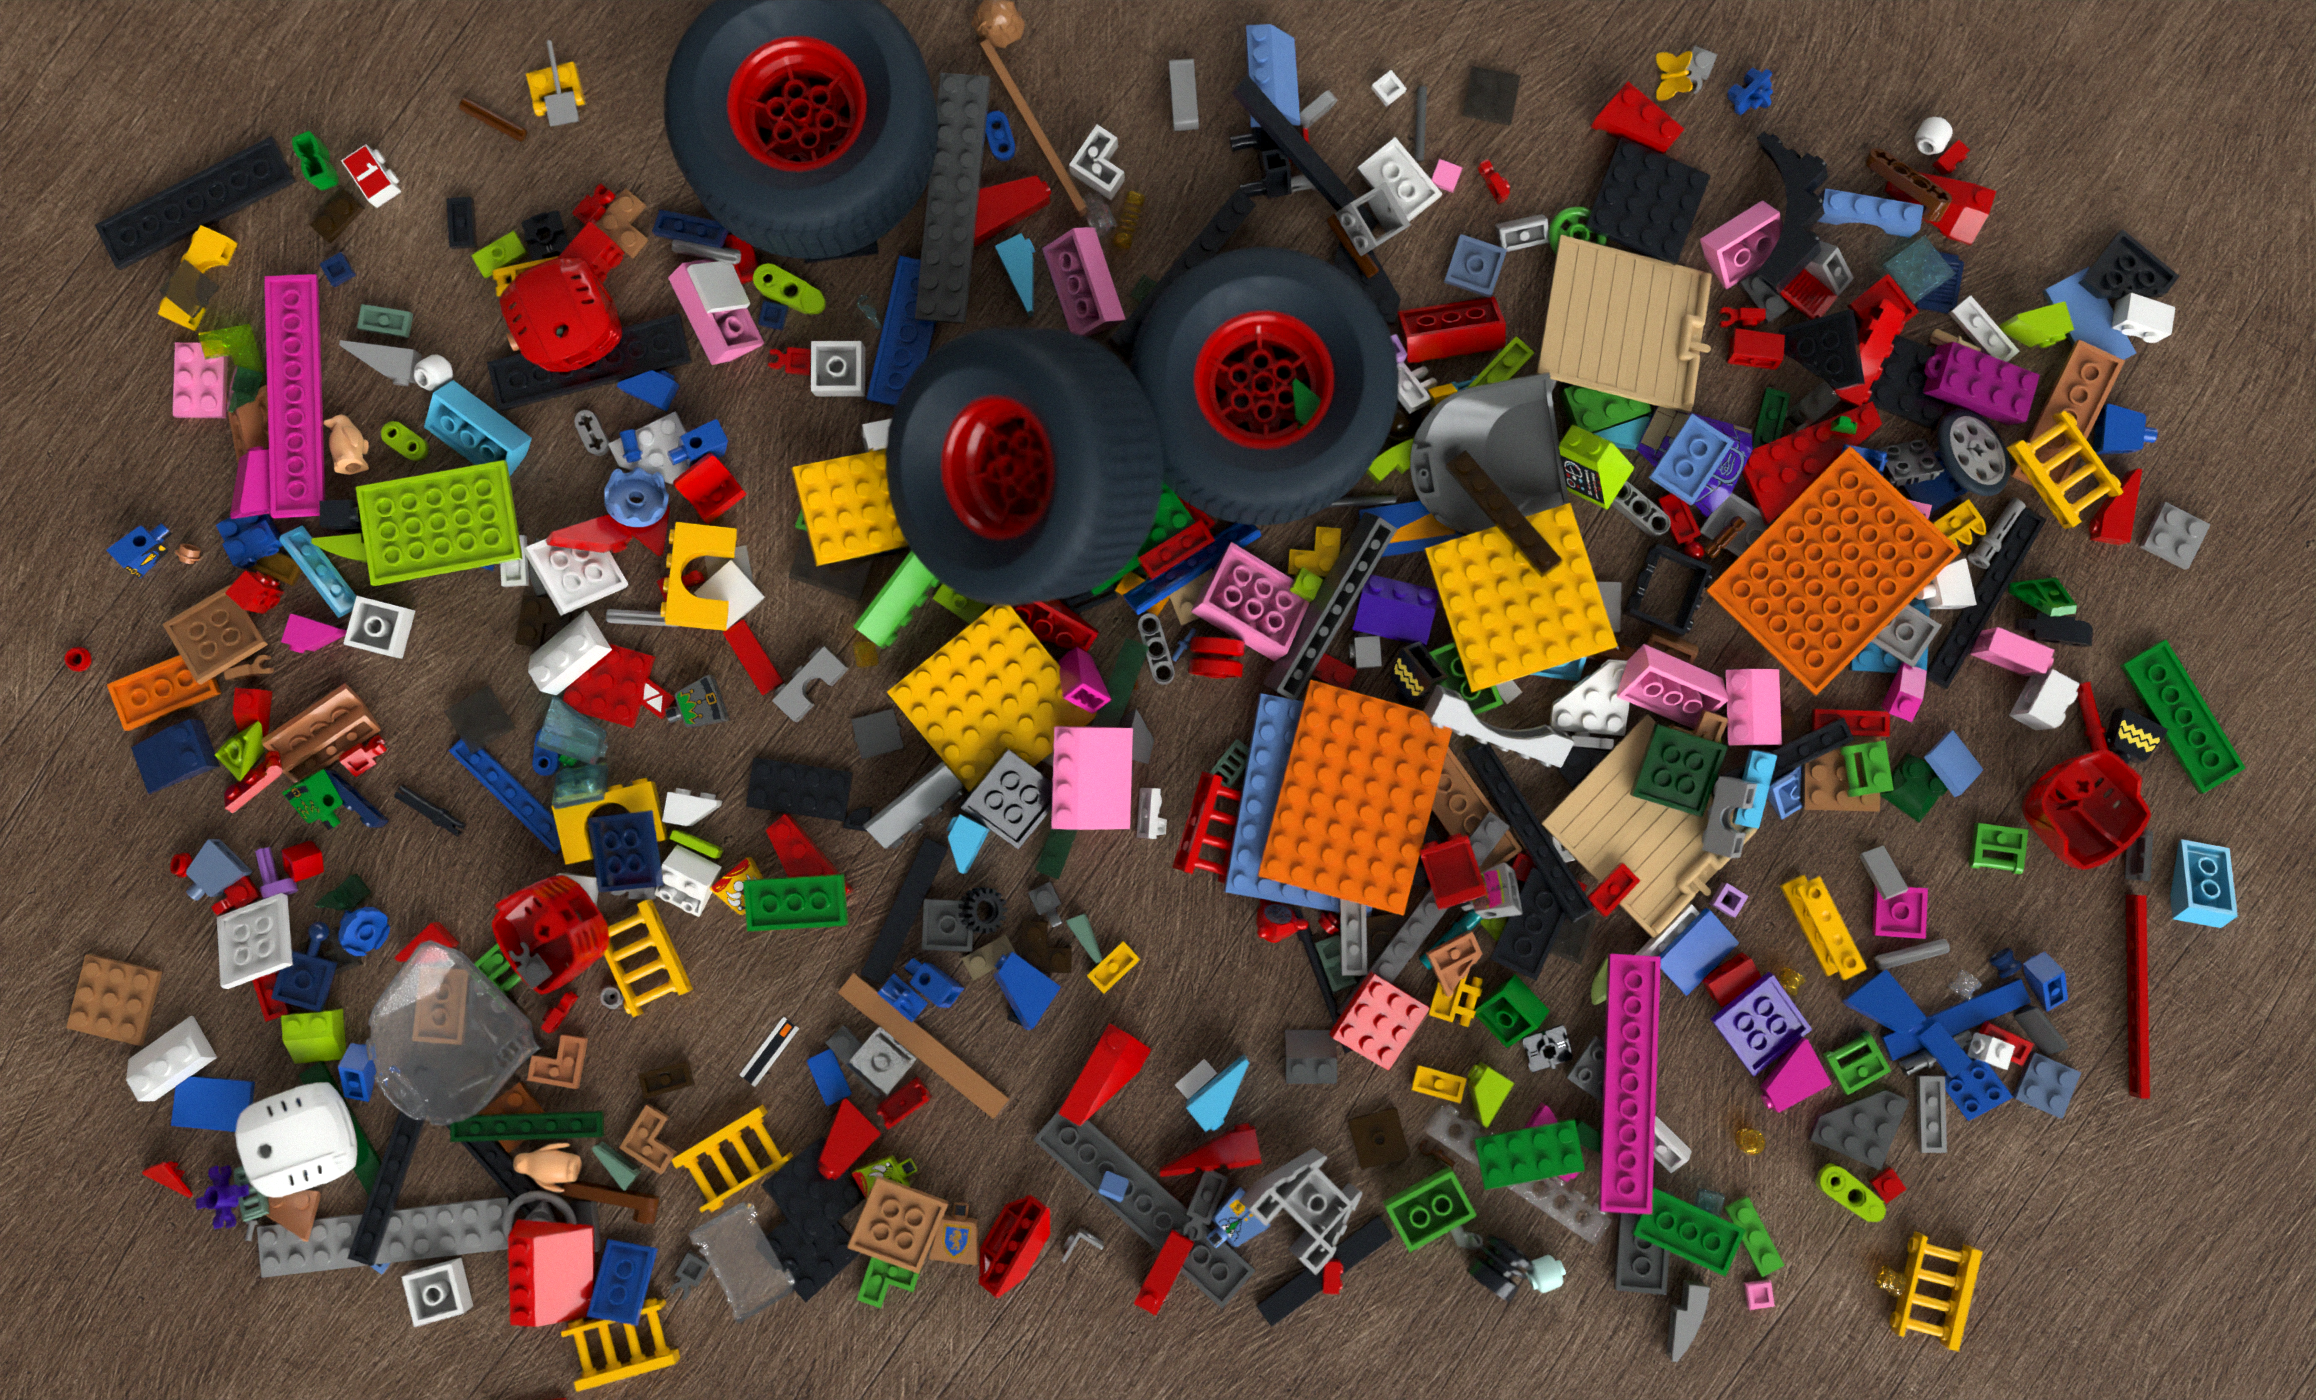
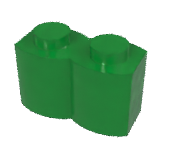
[292,131,338,191]

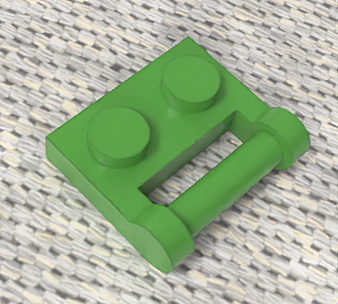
[1840,741,1894,797]
[1968,823,2028,874]
[471,943,522,999]
[1822,1030,1891,1095]

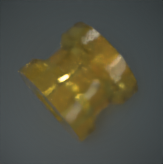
[1777,966,1807,997]
[1735,1127,1765,1155]
[1875,1265,1907,1297]

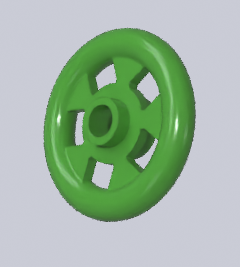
[1549,207,1607,254]

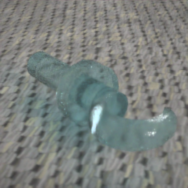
[857,296,881,329]

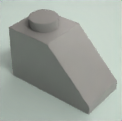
[1805,241,1853,296]

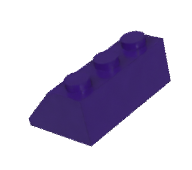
[1353,574,1438,647]

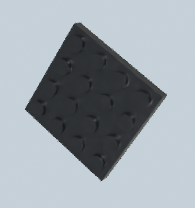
[1585,137,1711,265]

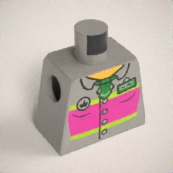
[1461,862,1523,919]

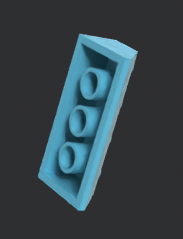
[424,380,532,477]

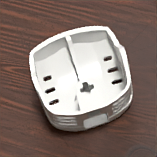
[236,1082,357,1197]

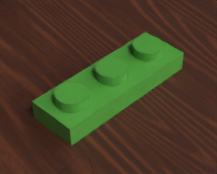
[1724,1196,1785,1277]

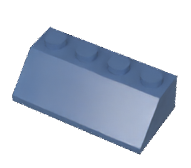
[1245,24,1300,127]

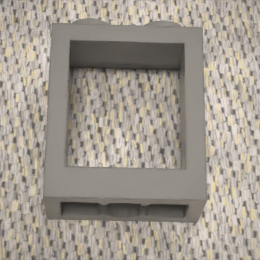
[1335,182,1411,257]

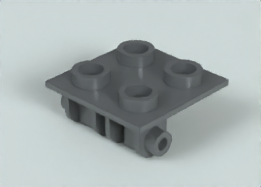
[1876,439,1944,488]
[1566,1036,1605,1102]

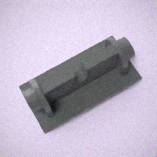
[2124,830,2153,881]

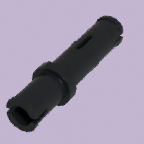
[394,784,466,837]

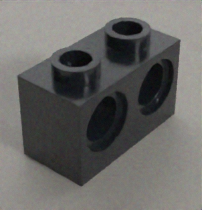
[319,500,362,532]

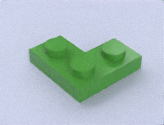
[857,1257,922,1308]

